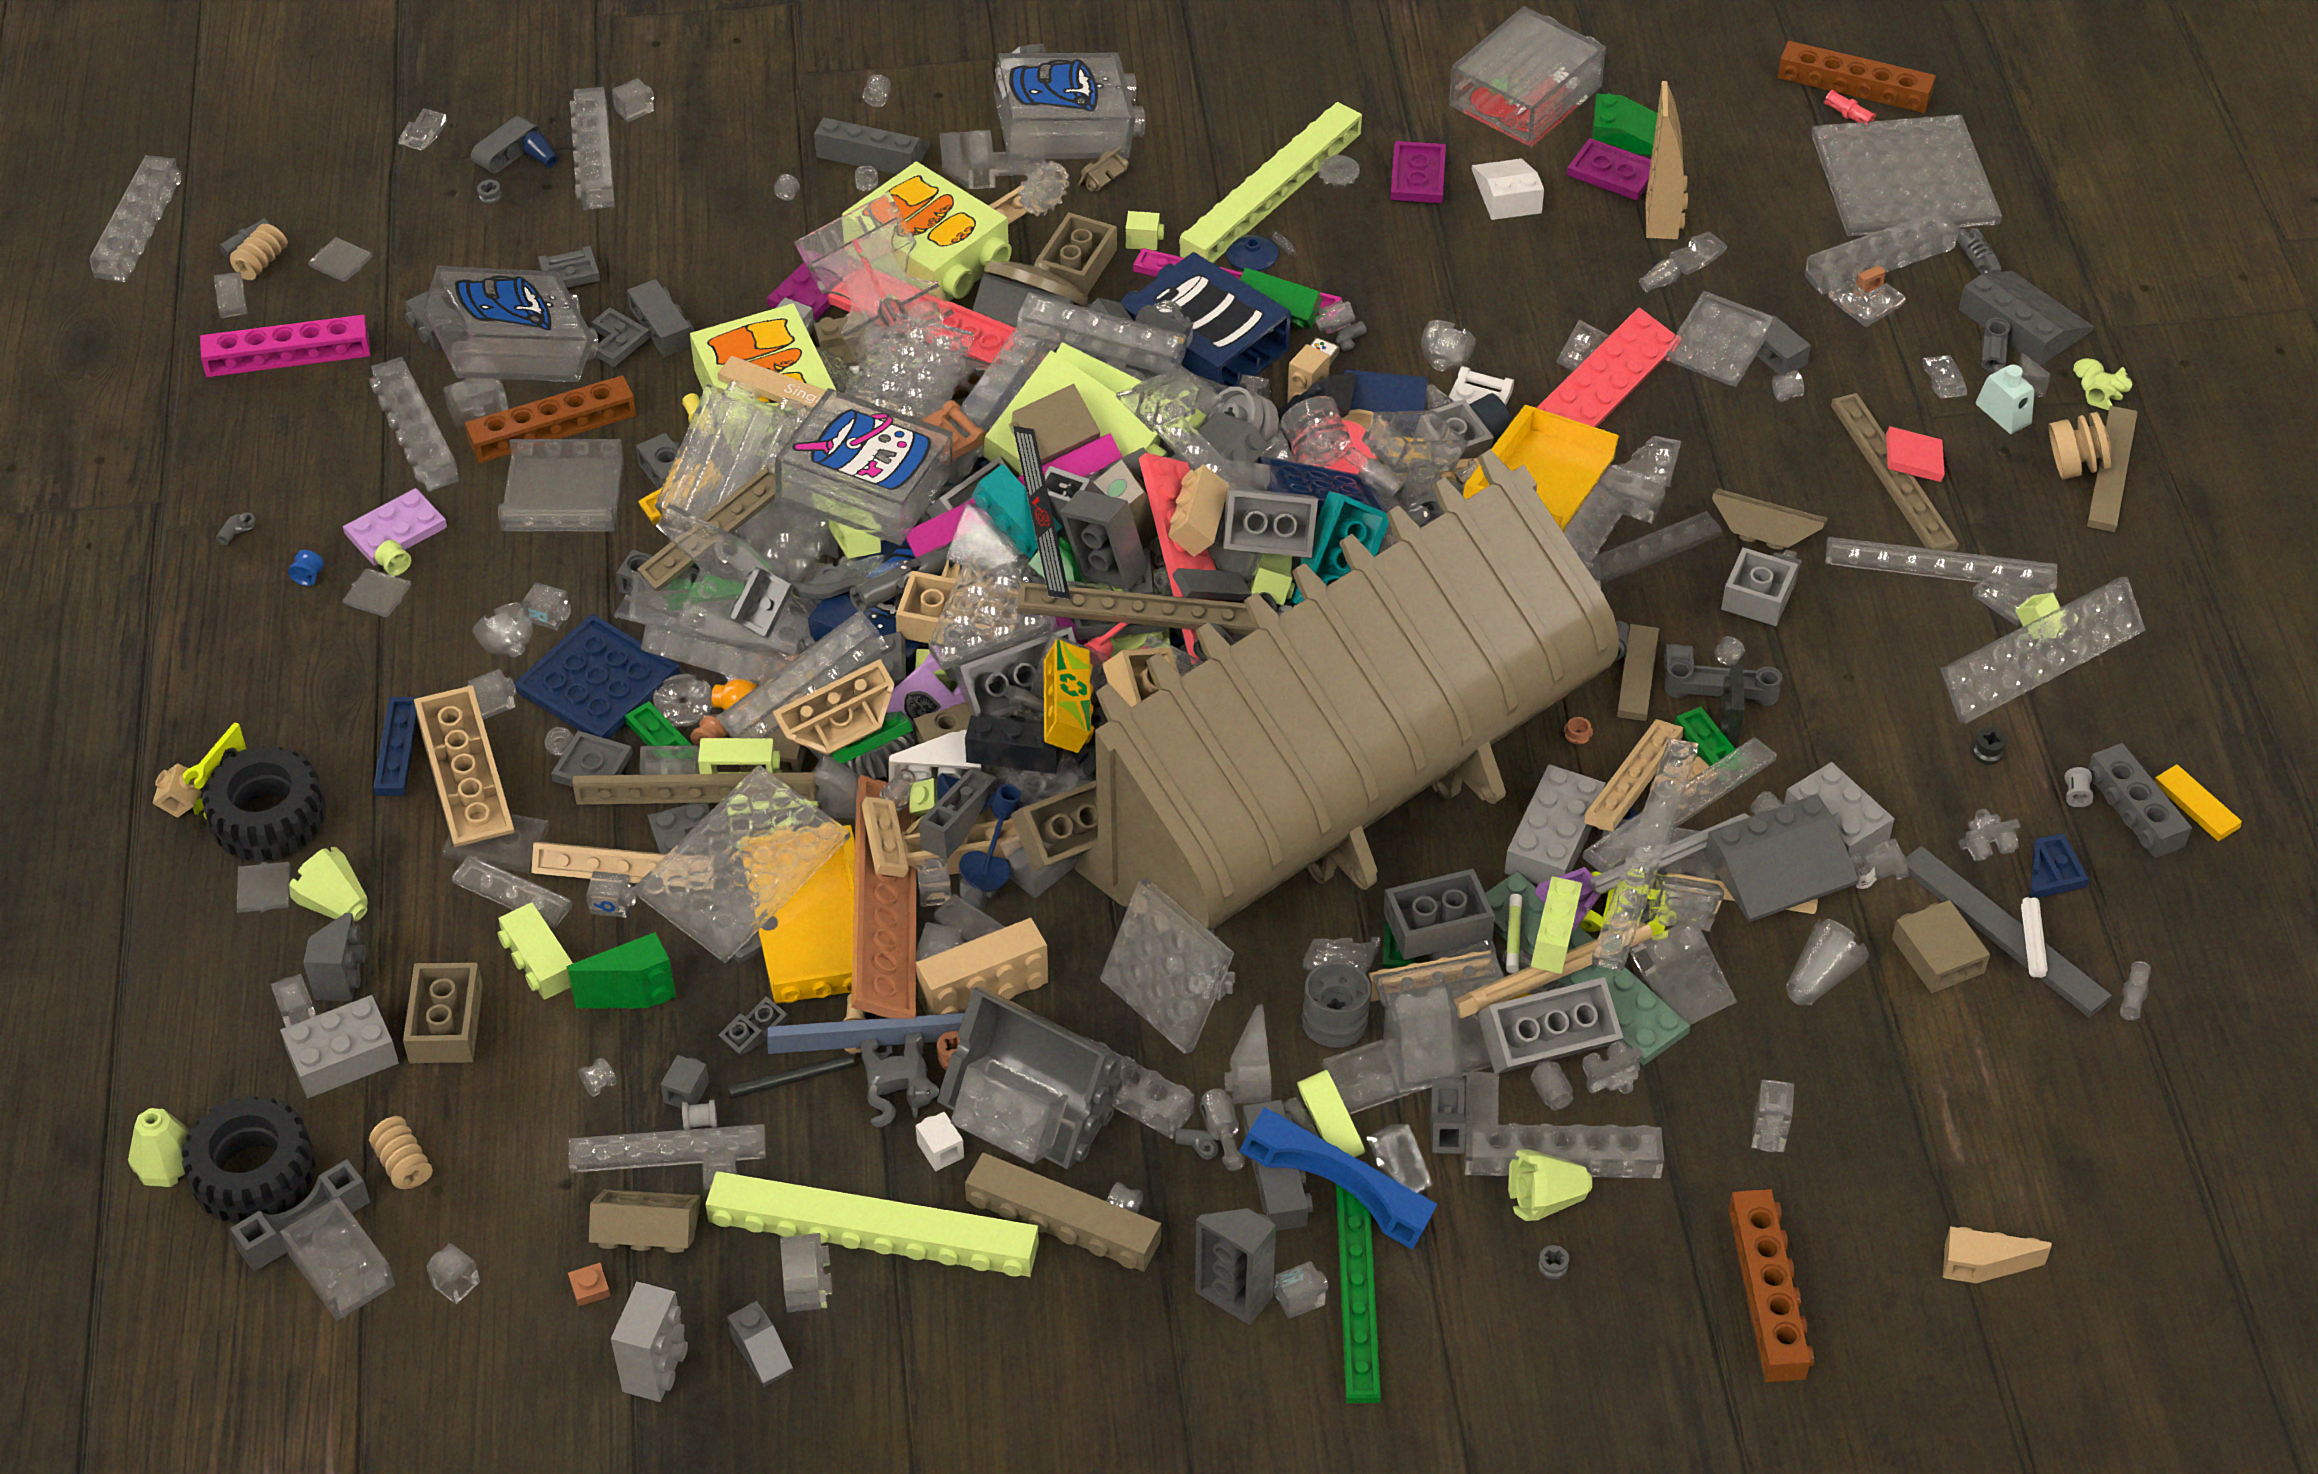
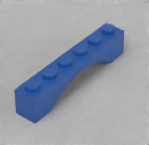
[1239,1107,1438,1250]

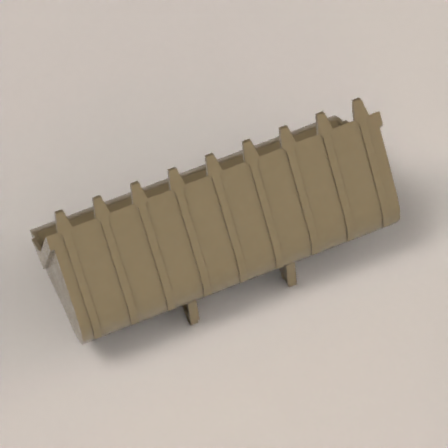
[1074,449,1619,937]

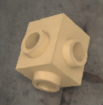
[152,763,202,818]

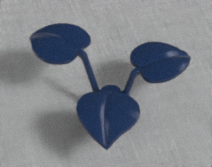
[936,773,1036,892]

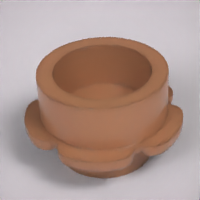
[1564,717,1593,744]

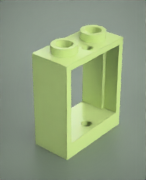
[698,738,782,774]

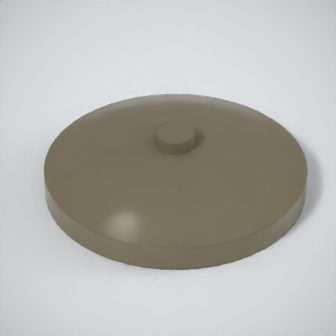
[983,261,1088,308]

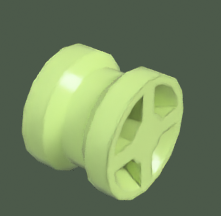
[374,540,411,576]

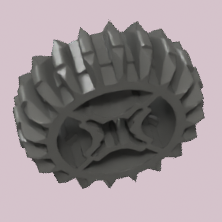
[839,731,918,782]

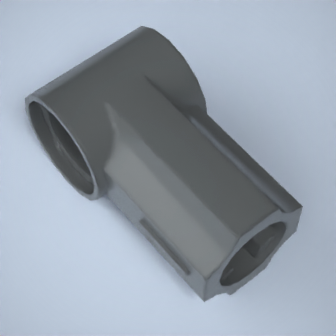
[1981,318,2010,373]

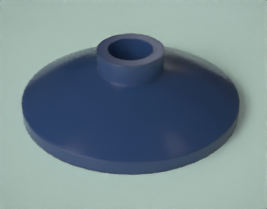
[1226,235,1279,271]

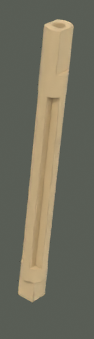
[1450,922,1652,1018]

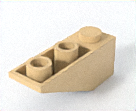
[1943,1227,2051,1283]

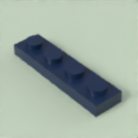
[374,697,419,796]

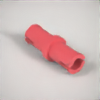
[1824,90,1876,128]

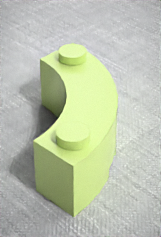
[1248,552,1295,606]

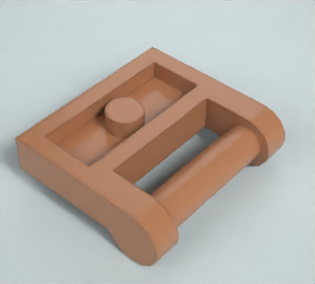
[914,400,987,463]

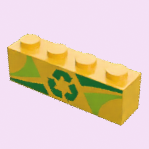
[1044,639,1094,753]

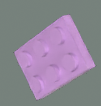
[343,488,447,566]

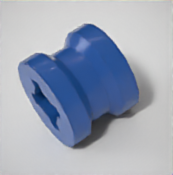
[288,550,324,586]

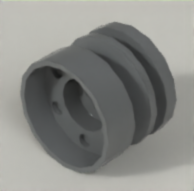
[1302,962,1371,1047]

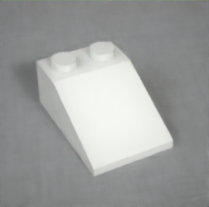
[1472,158,1544,220]
[889,730,981,786]

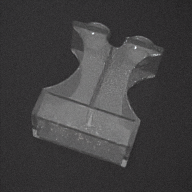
[794,191,954,364]

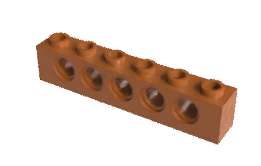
[1777,40,1936,113]
[465,375,637,464]
[1728,1189,1814,1383]

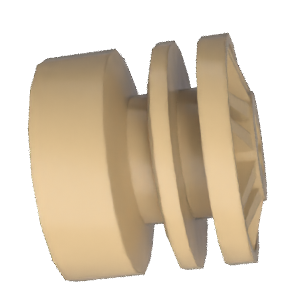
[2049,412,2111,480]

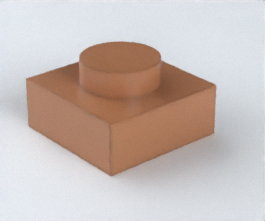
[1854,265,1886,300]
[568,1263,611,1307]

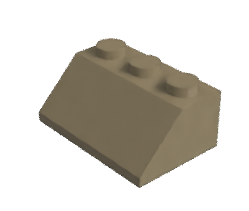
[589,1189,701,1253]

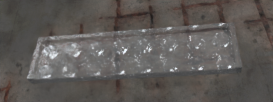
[1941,577,2145,723]

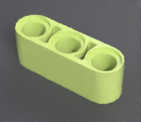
[1297,1069,1365,1157]

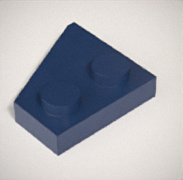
[2030,833,2089,898]

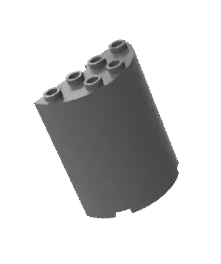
[937,986,1123,1169]

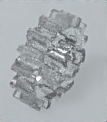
[1018,160,1070,216]

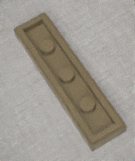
[1617,624,1659,721]

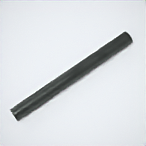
[728,1054,855,1098]

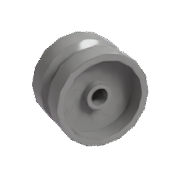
[1206,386,1279,445]

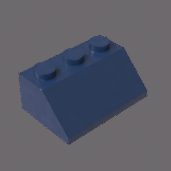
[1344,369,1428,439]

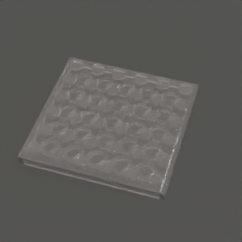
[1811,115,2002,236]

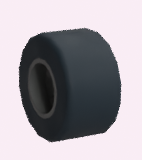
[1469,393,1513,448]

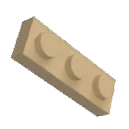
[861,796,909,878]

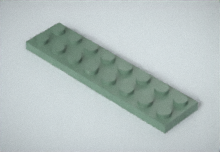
[1485,871,1690,1066]

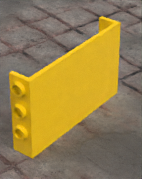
[1463,405,1619,532]
[742,825,855,1004]

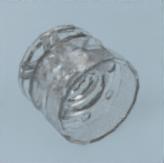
[1281,396,1353,467]

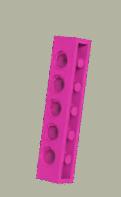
[200,315,370,377]

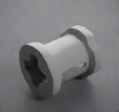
[2064,767,2093,807]
[682,1099,717,1132]

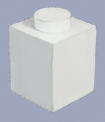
[916,1112,964,1171]

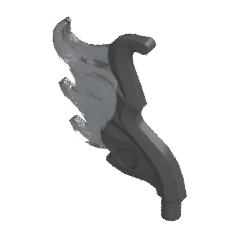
[788,555,908,610]

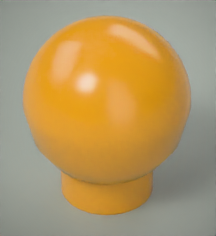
[711,678,761,719]

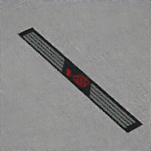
[1013,426,1071,600]

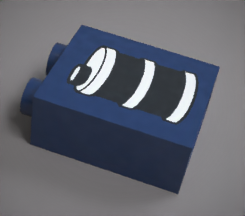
[1121,251,1291,403]

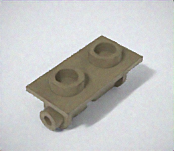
[1078,146,1129,192]

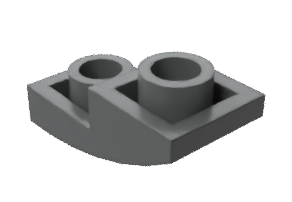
[718,996,790,1056]

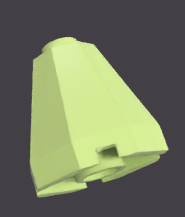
[289,847,368,922]
[128,1108,189,1187]
[1508,1149,1592,1221]

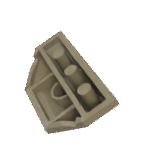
[1712,488,1828,550]

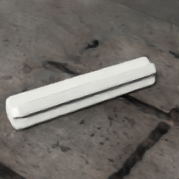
[2021,897,2048,978]

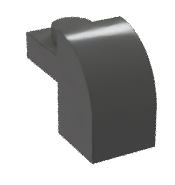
[1430,1078,1466,1154]

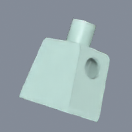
[1976,365,2035,434]

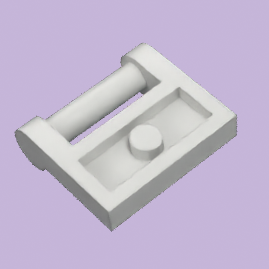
[1447,366,1515,406]

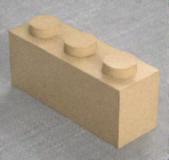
[1168,464,1229,557]

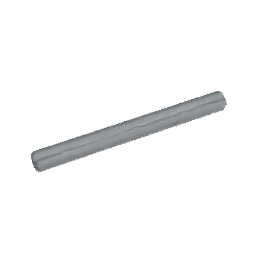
[1590,813,1750,895]

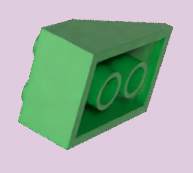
[1592,93,1657,155]
[566,932,676,1008]

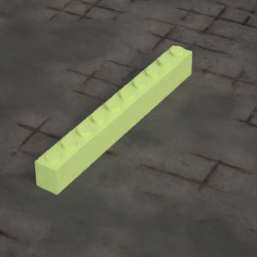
[1179,102,1362,263]
[706,1171,1039,1277]

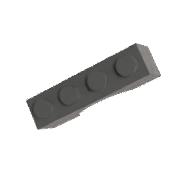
[230,1159,370,1272]

